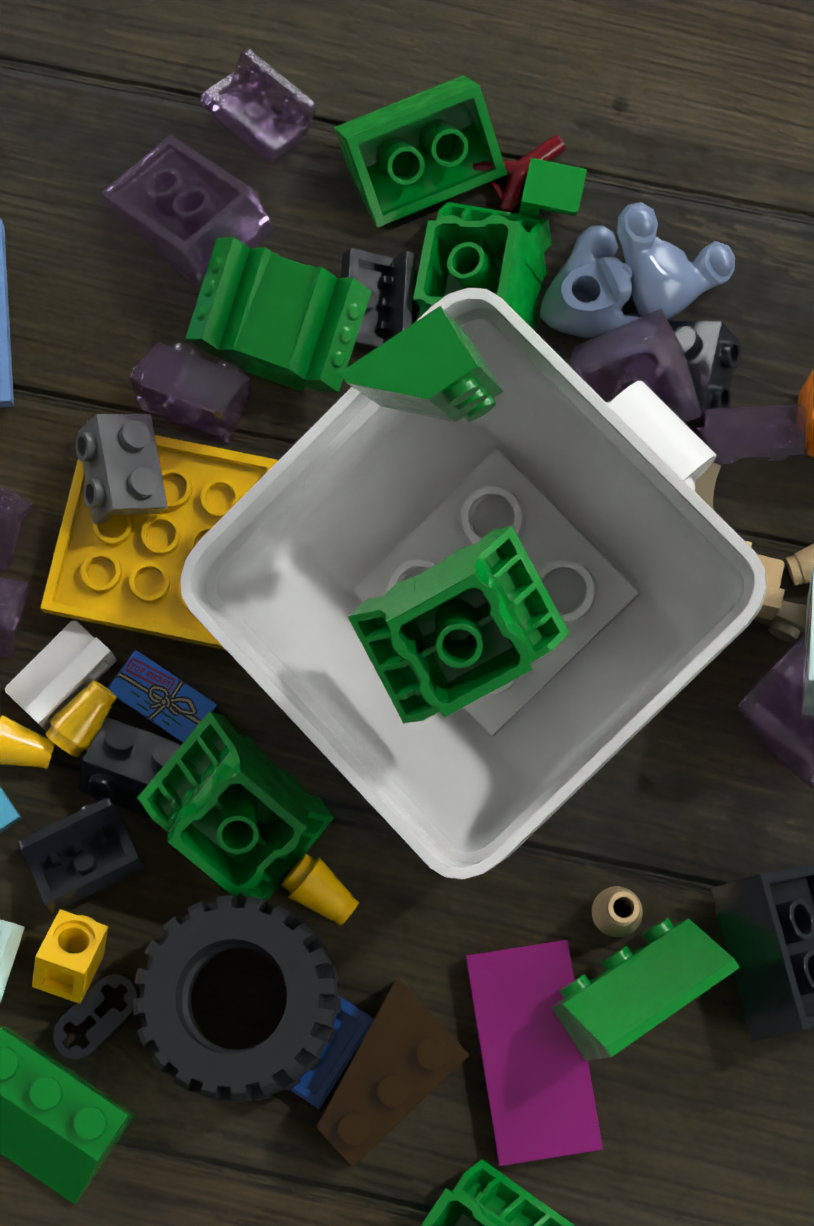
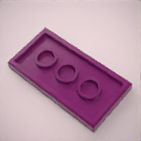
[465,940,603,1166]

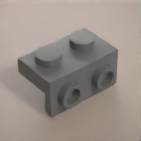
[75,414,168,524]

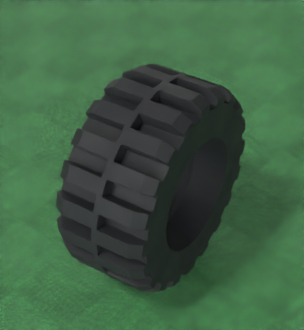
[133,895,341,1102]

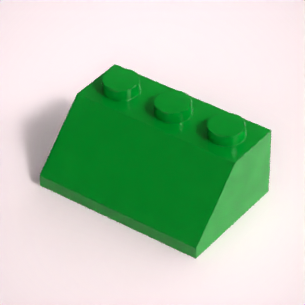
[334,75,507,228]
[340,306,503,422]
[551,918,740,1061]
[0,1026,135,1205]

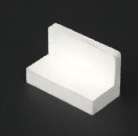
[5,621,117,732]

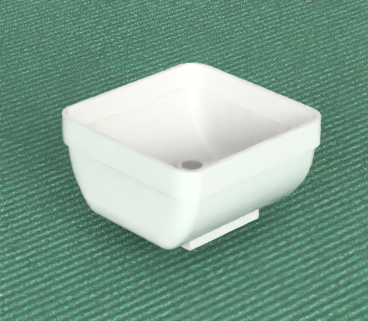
[180,288,767,879]

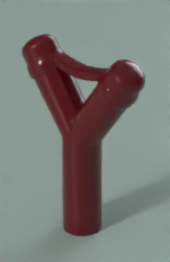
[473,134,566,213]

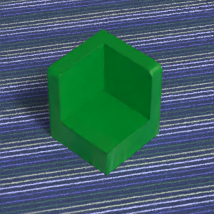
[519,158,587,217]

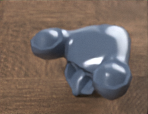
[617,202,735,324]
[539,225,658,353]

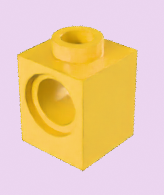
[32,909,108,1004]

